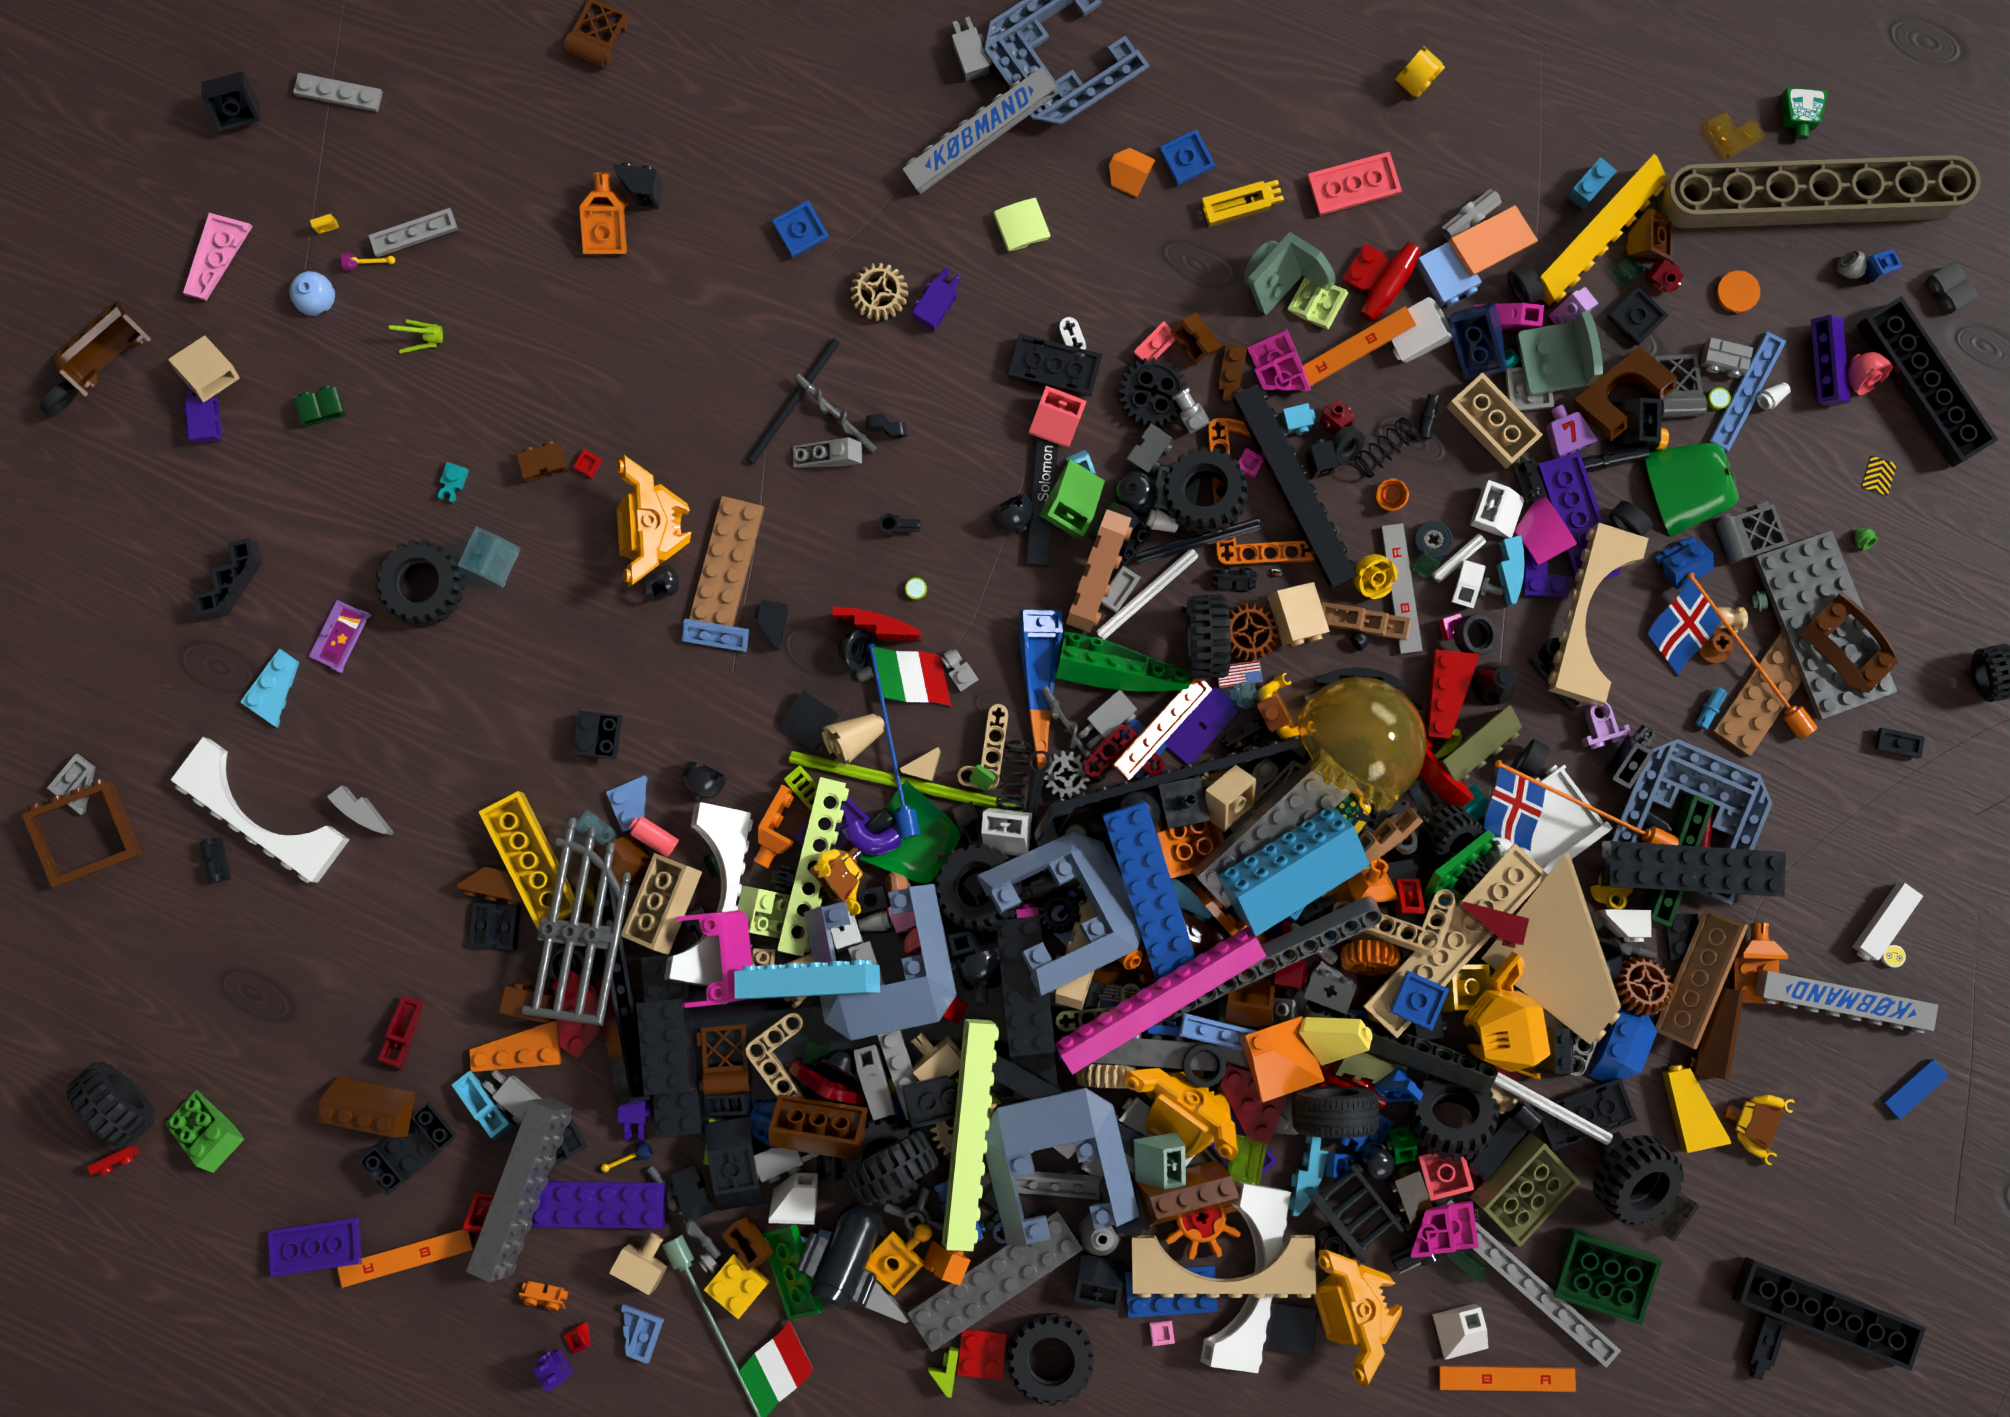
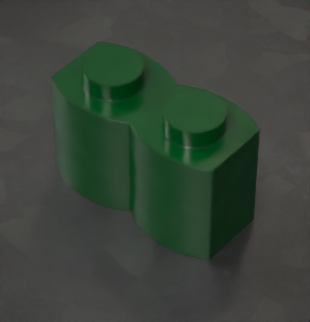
[293,385,346,427]

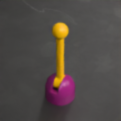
[341,253,395,271]

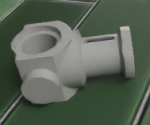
[1172,387,1210,434]

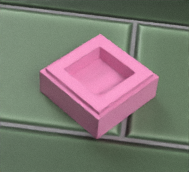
[1149,1319,1175,1346]

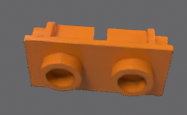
[519,1281,568,1311]

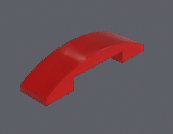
[1404,729,1474,808]

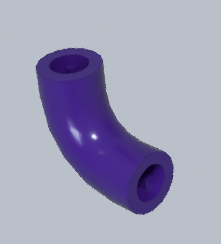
[842,819,902,856]

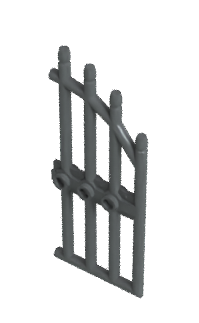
[522,817,631,1026]

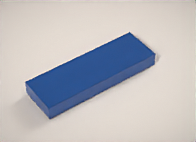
[1882,1059,1949,1120]

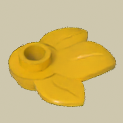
[1590,873,1633,910]

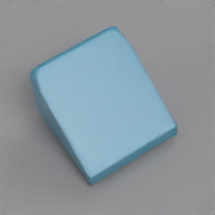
[1066,450,1095,474]

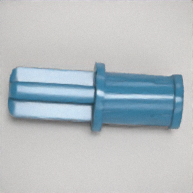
[1695,687,1727,730]

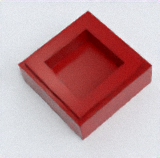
[573,449,603,479]

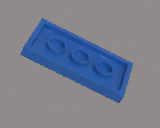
[1125,1265,1218,1318]

